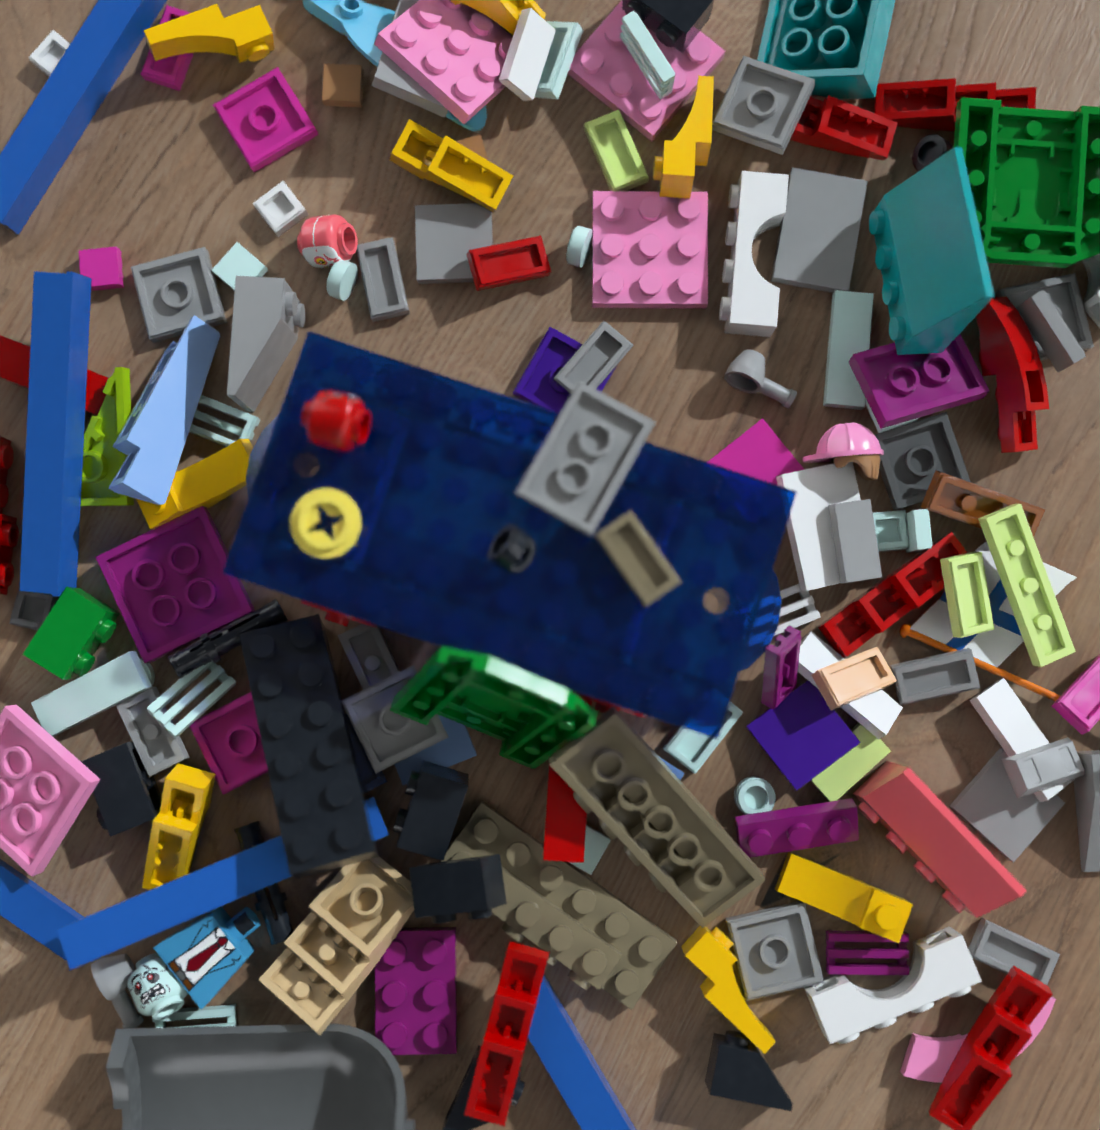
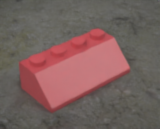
[853,761,1027,918]

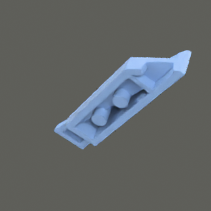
[108,315,220,505]

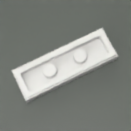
[798,631,903,739]
[969,678,1075,802]

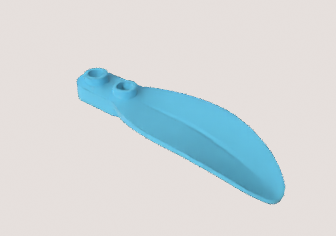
[302,0,487,131]

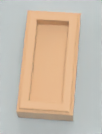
[811,647,897,710]

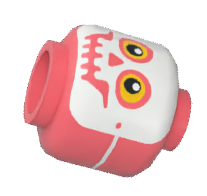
[297,214,358,268]

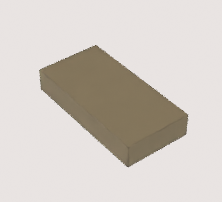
[595,510,682,608]

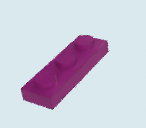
[735,798,859,858]

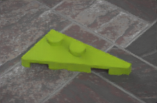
[81,367,134,506]

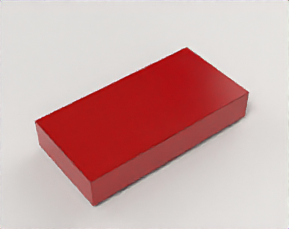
[466,236,551,291]

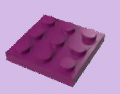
[96,506,255,663]

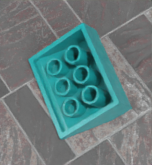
[757,0,895,100]
[869,147,994,355]

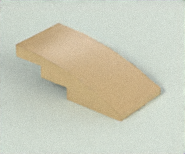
[259,856,414,1036]

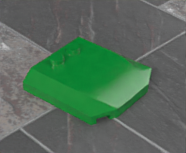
[954,97,1100,268]
[389,646,598,769]

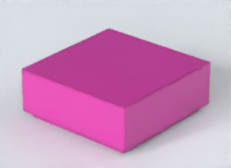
[78,246,124,291]

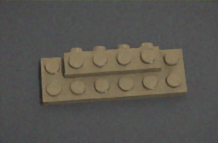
[549,706,766,928]
[440,801,677,1010]

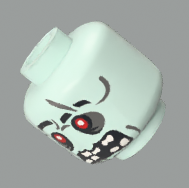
[127,953,188,1019]

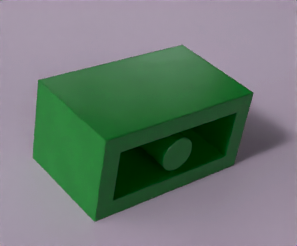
[23,586,120,680]

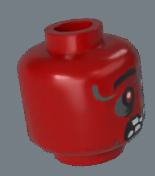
[301,390,371,452]

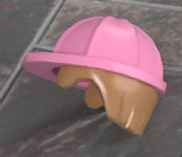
[803,422,884,481]

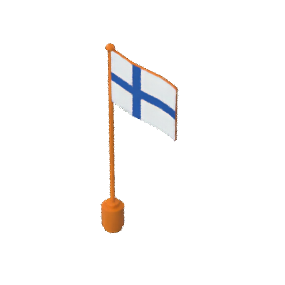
[899,541,1100,721]

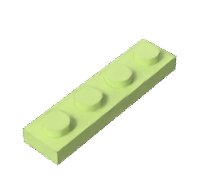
[978,503,1076,667]

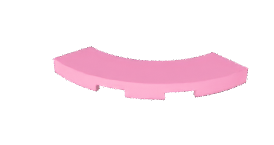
[900,997,1056,1083]

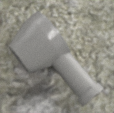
[724,349,797,409]
[91,954,144,1029]

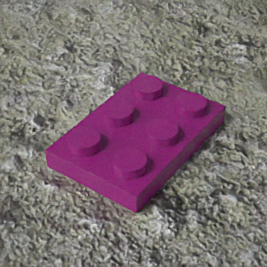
[848,334,990,429]
[375,927,457,1055]

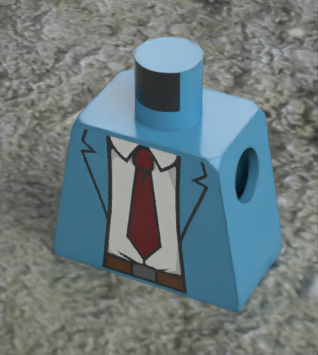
[154,907,261,1009]

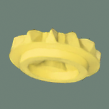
[290,488,362,559]

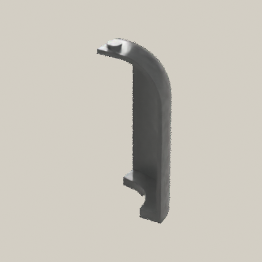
[106,1024,416,1130]

